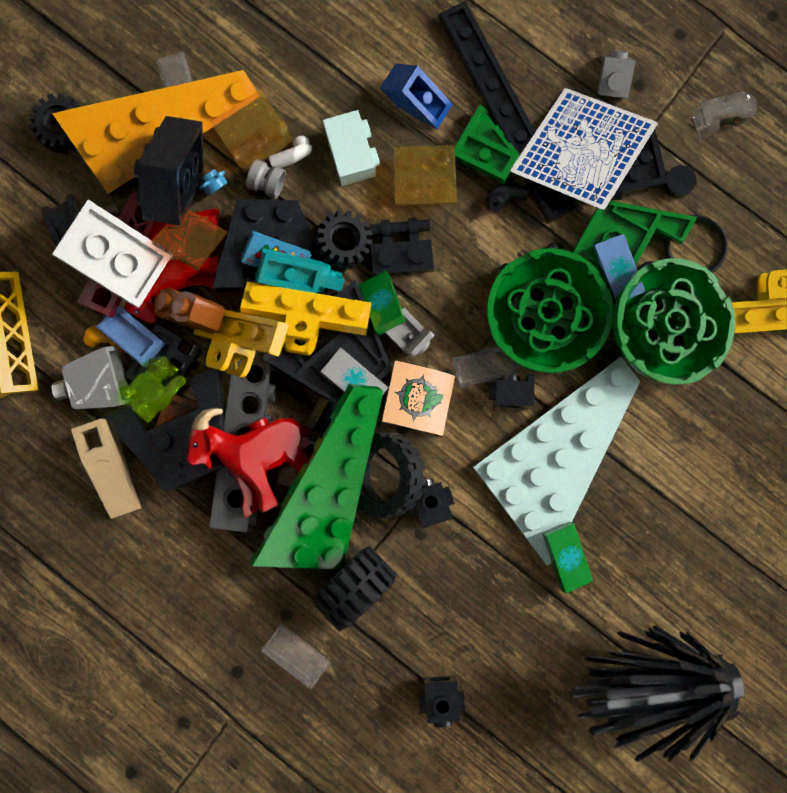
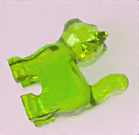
[119,356,187,423]

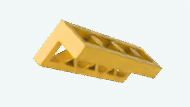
[0,272,38,399]

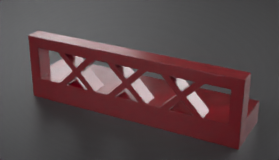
[77,192,160,318]

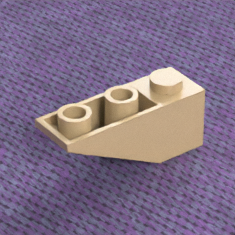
[71,419,141,519]

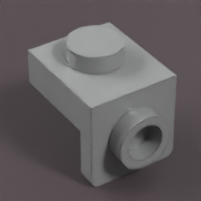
[597,50,636,98]
[384,306,434,357]

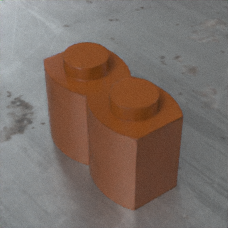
[154,288,226,334]

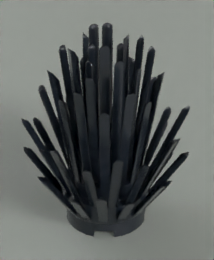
[569,626,745,763]

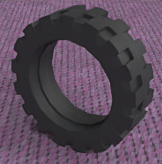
[357,432,426,518]

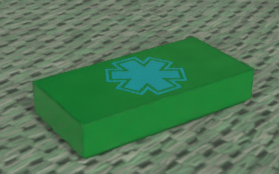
[359,271,406,335]
[542,522,593,594]

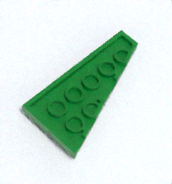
[249,383,383,569]

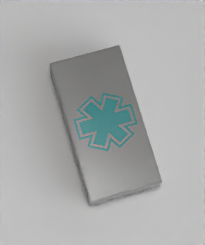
[319,347,388,394]

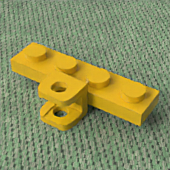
[732,270,787,333]
[240,282,371,355]
[193,310,289,378]

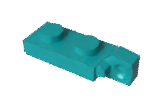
[255,248,345,293]

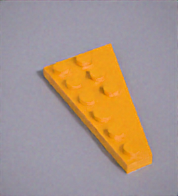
[52,70,260,194]

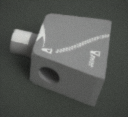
[52,346,133,409]

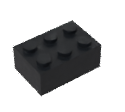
[134,116,204,225]

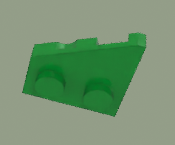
[451,104,519,184]

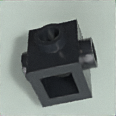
[410,478,454,528]
[419,675,465,728]

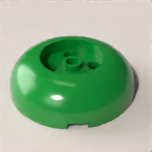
[487,248,613,373]
[612,258,735,385]

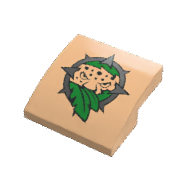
[382,361,455,436]

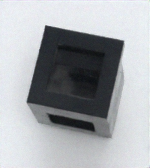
[488,375,535,409]

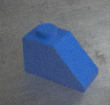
[380,64,453,129]

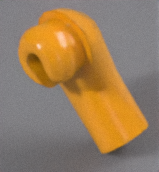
[83,326,126,355]

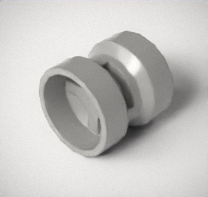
[246,159,286,199]

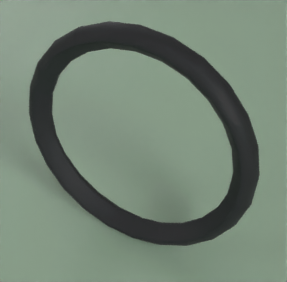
[664,214,728,273]

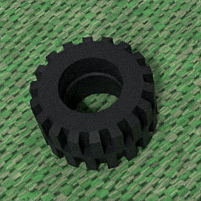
[312,546,397,631]

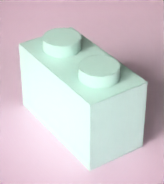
[323,110,380,186]

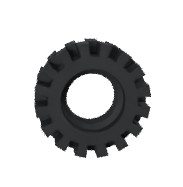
[29,93,81,154]
[314,210,372,271]

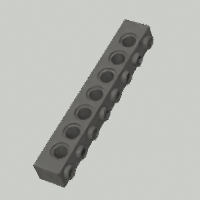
[209,279,281,533]

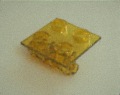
[210,89,293,173]
[394,145,457,206]

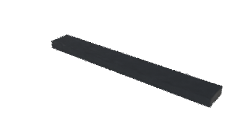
[439,1,576,224]

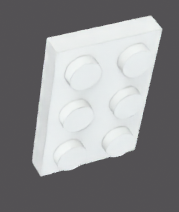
[52,200,173,308]

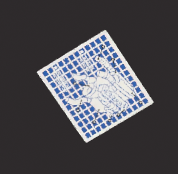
[511,88,658,210]

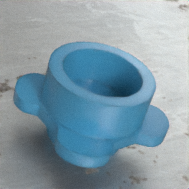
[199,169,228,196]

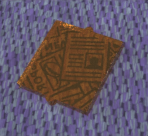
[152,209,227,270]

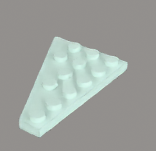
[473,357,640,566]

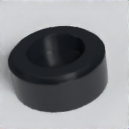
[664,165,697,198]

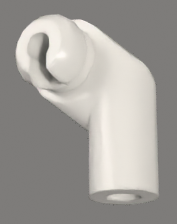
[269,136,312,168]

